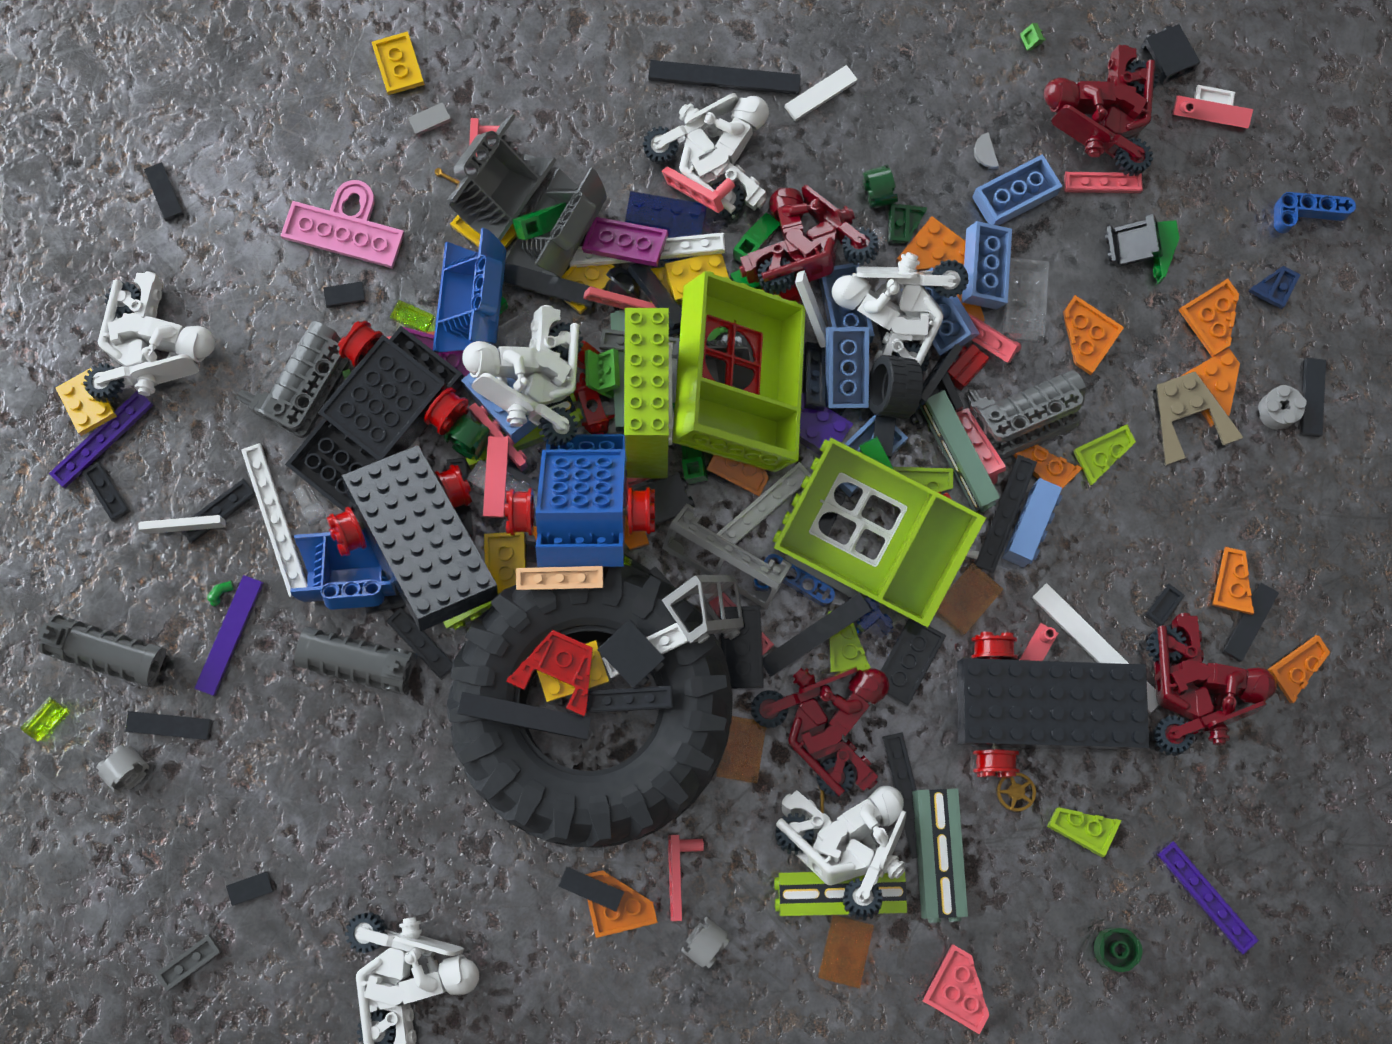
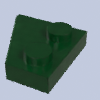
[888,203,927,244]

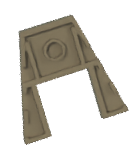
[1156,372,1243,466]

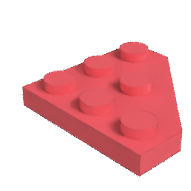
[922,944,989,1034]

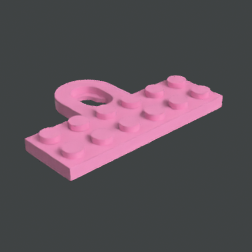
[280,180,405,269]

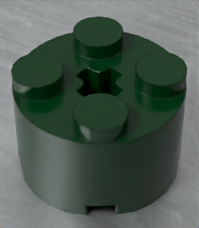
[862,164,898,209]
[444,414,490,461]
[1094,928,1143,972]

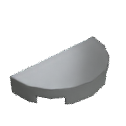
[974,132,999,169]

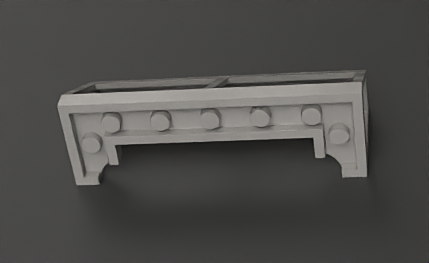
[662,504,792,609]
[662,575,744,644]

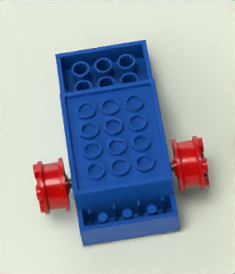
[504,434,655,567]

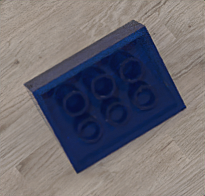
[625,191,707,262]

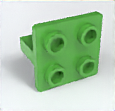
[585,348,620,398]

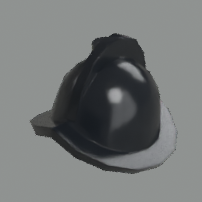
[604,267,640,299]

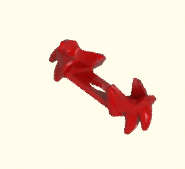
[574,372,615,434]

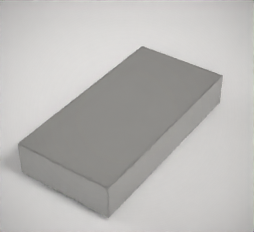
[408,102,451,136]

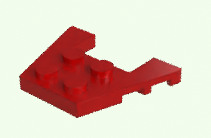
[506,630,593,717]

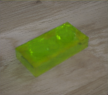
[390,300,435,333]
[21,696,67,742]

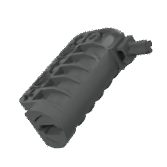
[236,321,350,438]
[964,370,1086,459]
[37,614,166,687]
[294,626,418,695]

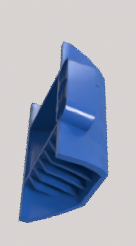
[433,228,506,353]
[290,531,396,610]

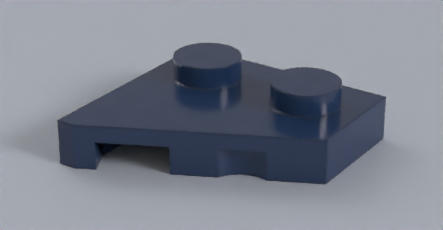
[1248,266,1301,309]

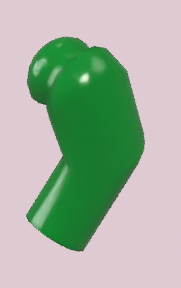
[207,580,235,606]

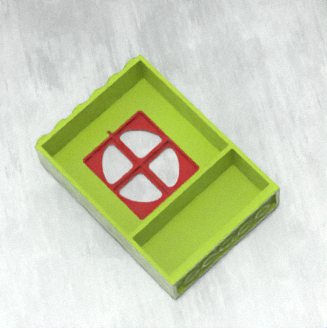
[672,271,806,472]

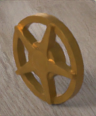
[997,773,1036,812]

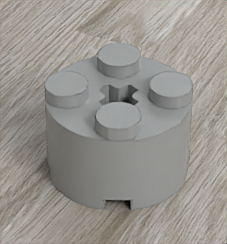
[1258,385,1306,430]
[96,745,149,794]
[681,917,729,968]

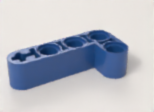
[1274,192,1356,233]
[753,554,835,607]

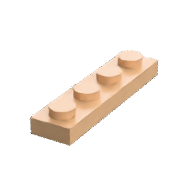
[516,566,604,590]

